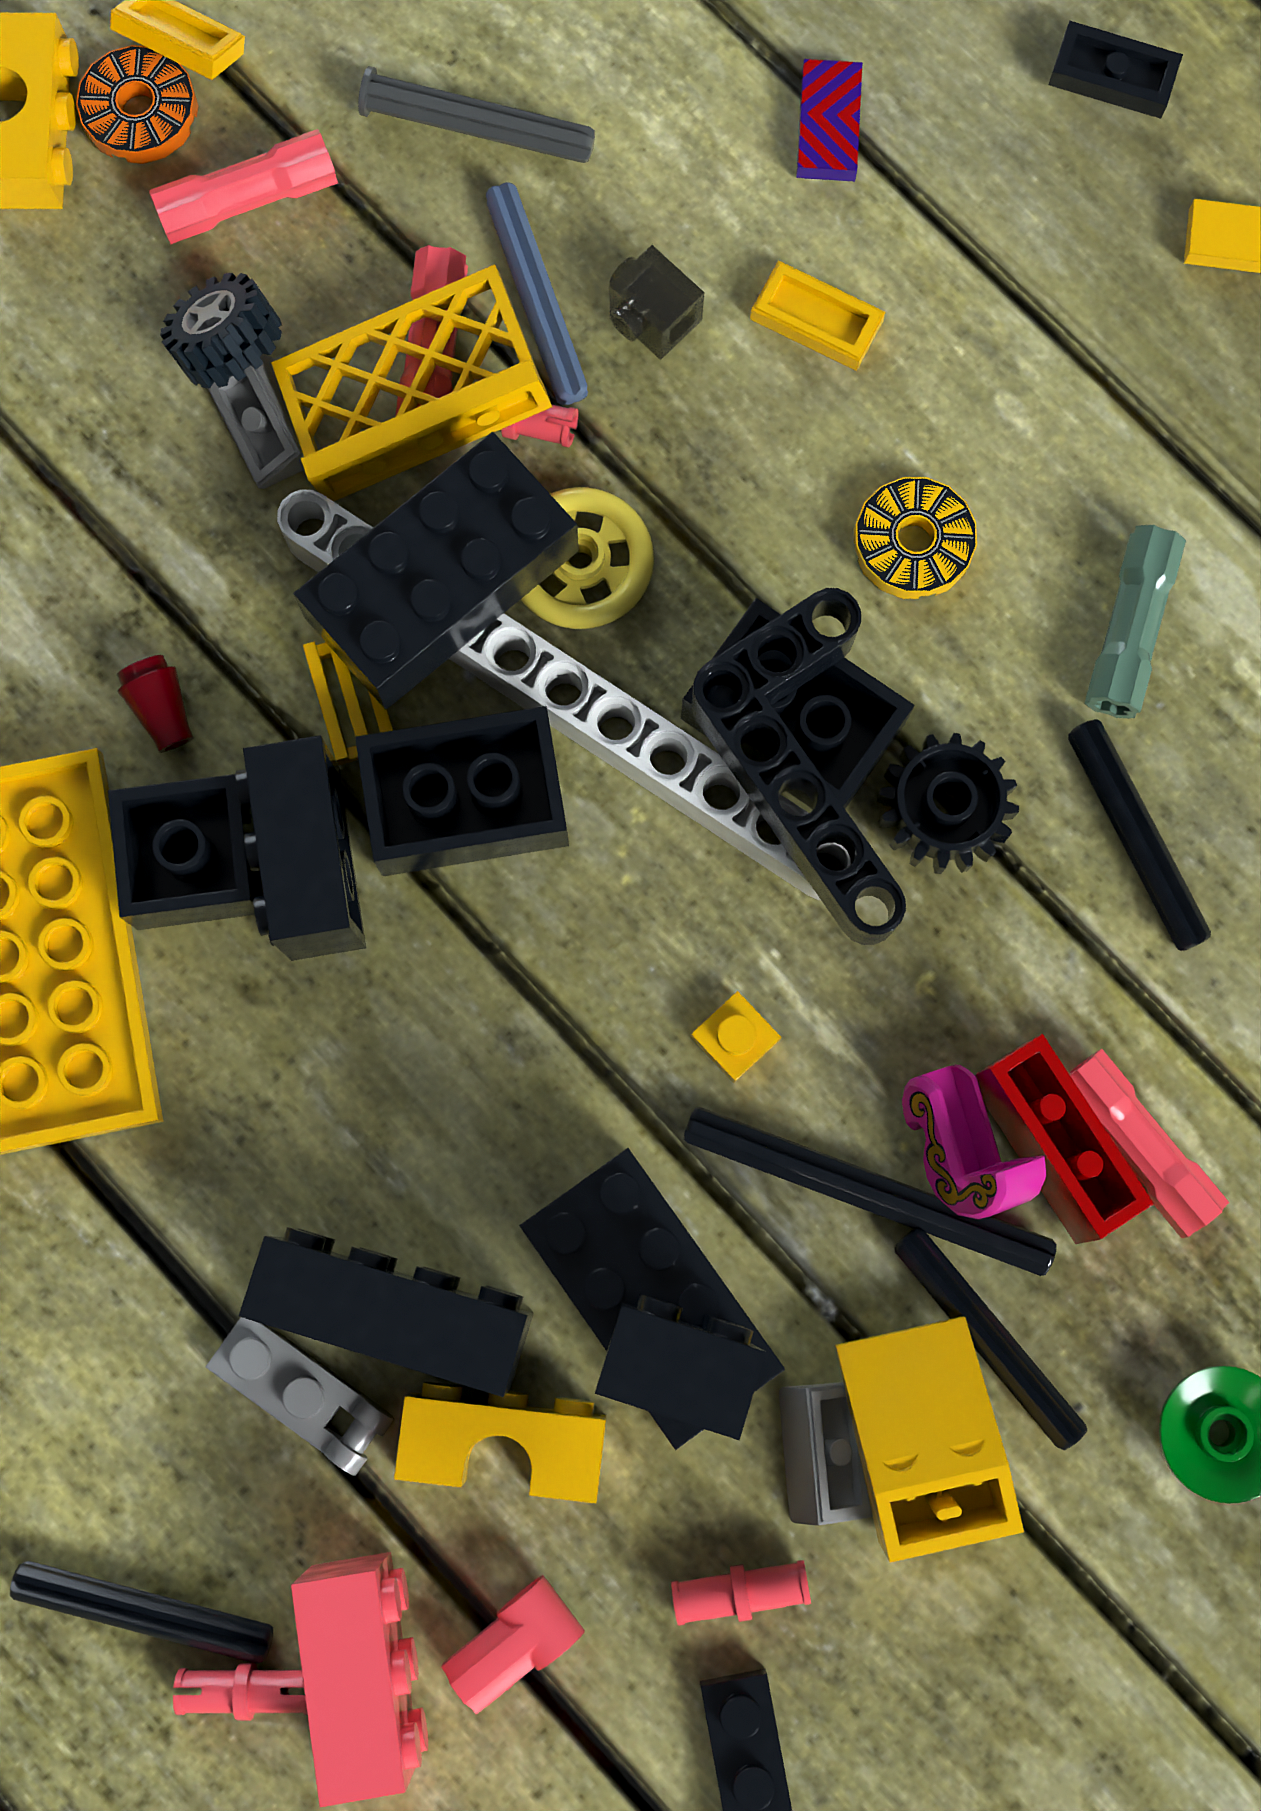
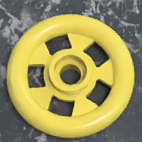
[520,487,654,629]

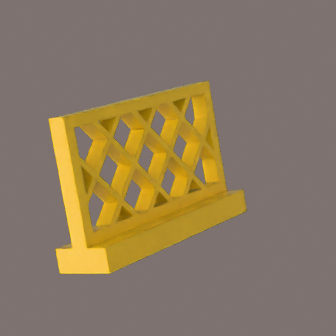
[271,264,552,502]

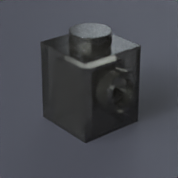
[609,245,705,360]

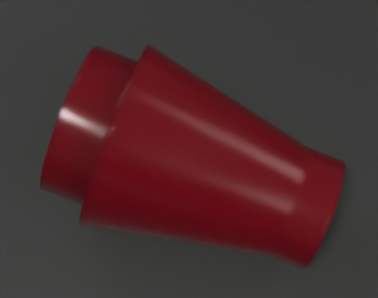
[117,655,194,753]

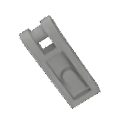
[206,1317,395,1476]

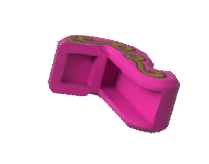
[902,1064,1046,1219]

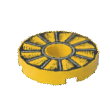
[853,477,977,599]

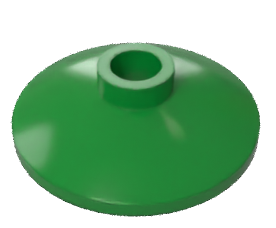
[1159,1366,1261,1504]

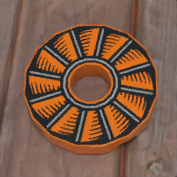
[76,45,198,164]

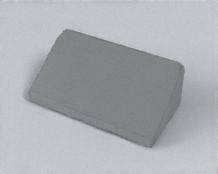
[208,355,322,489]
[779,1382,872,1526]

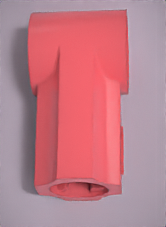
[441,1575,585,1715]

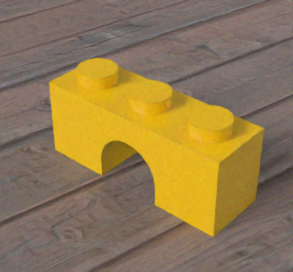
[0,12,79,209]
[394,1382,607,1503]

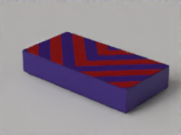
[796,59,863,182]

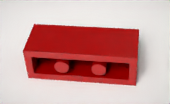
[975,1034,1154,1244]

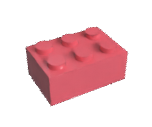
[291,1552,428,1807]

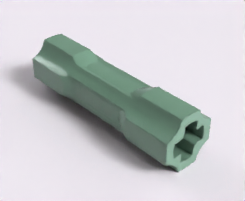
[1084,525,1186,719]

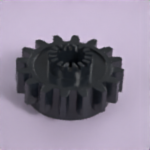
[877,733,1019,874]

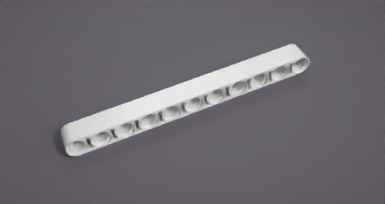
[277,490,850,900]

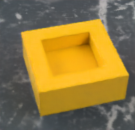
[690,991,782,1083]

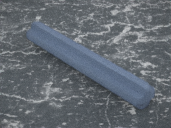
[486,182,588,405]

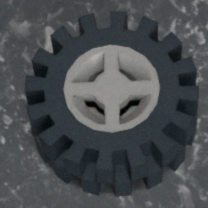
[160,273,282,389]

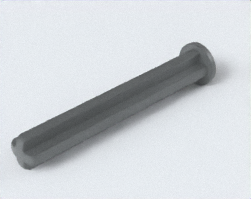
[358,66,595,163]

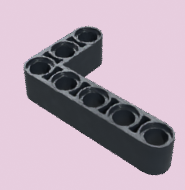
[691,588,906,945]

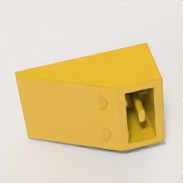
[835,1316,1024,1563]

